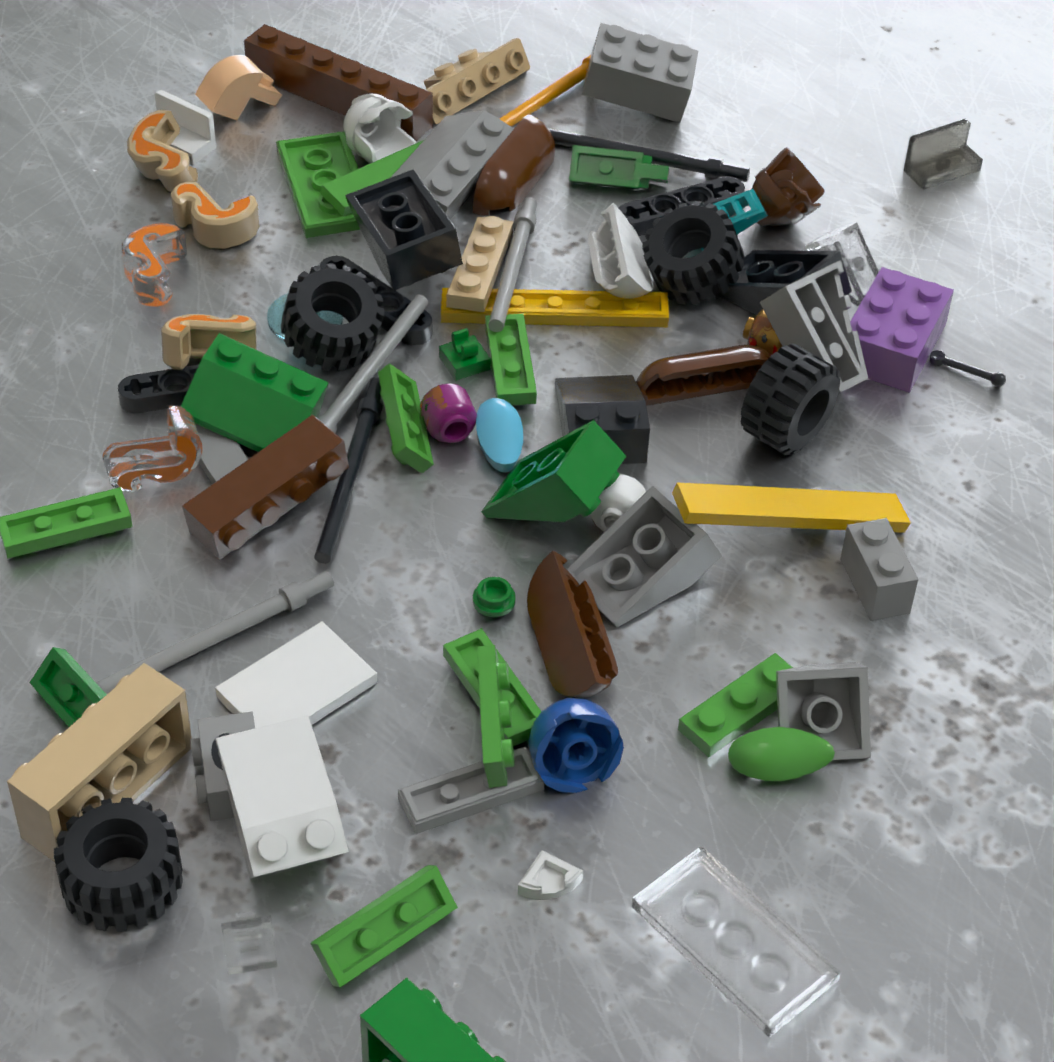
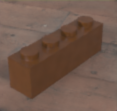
[182,415,349,560]

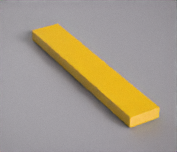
[441,288,669,327]
[672,482,911,533]

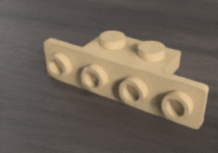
[423,38,530,124]

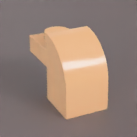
[195,55,282,120]

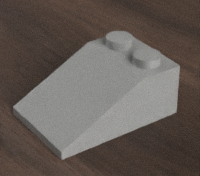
[566,486,722,627]

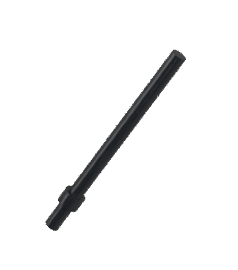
[549,128,750,182]
[314,377,383,564]

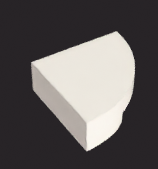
[518,850,583,900]

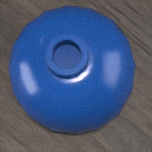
[528,698,624,793]

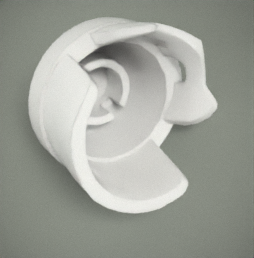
[344,93,417,163]

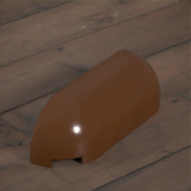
[473,115,555,216]
[636,345,772,406]
[527,551,618,698]

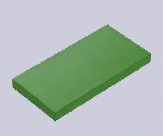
[276,131,361,238]

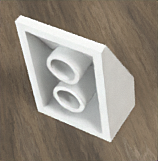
[215,715,349,878]

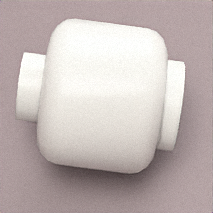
[590,474,646,532]

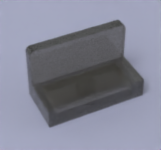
[903,118,983,190]

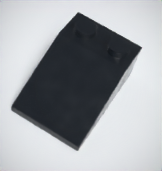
[345,169,463,291]
[716,250,852,315]
[555,375,650,464]

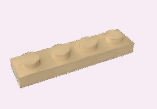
[446,216,513,312]

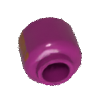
[420,383,477,443]

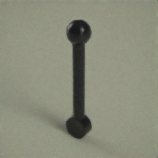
[929,350,1006,387]

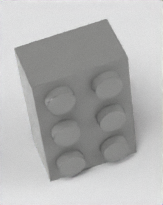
[582,23,698,123]

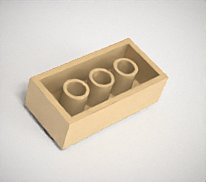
[7,663,192,862]

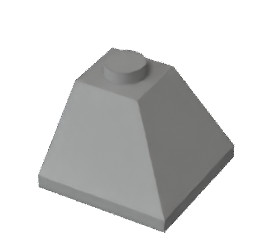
[776,662,871,760]

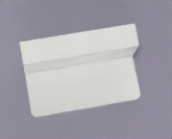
[155,90,216,165]

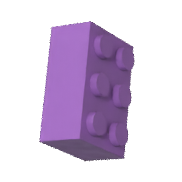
[850,267,954,393]

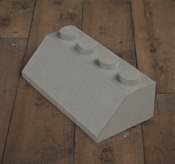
[392,110,514,220]

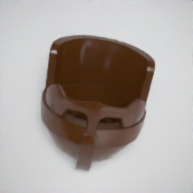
[751,147,825,227]

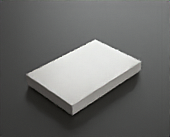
[215,621,377,728]

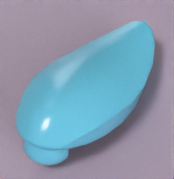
[476,398,523,473]

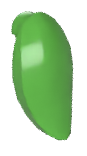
[728,727,835,781]

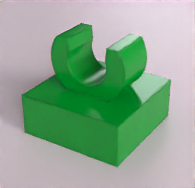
[439,328,491,381]

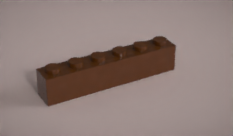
[244,24,433,141]

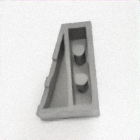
[760,260,868,394]

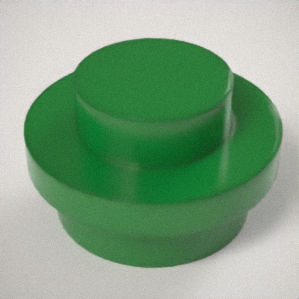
[473,577,516,617]

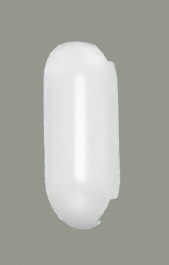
[588,203,653,299]

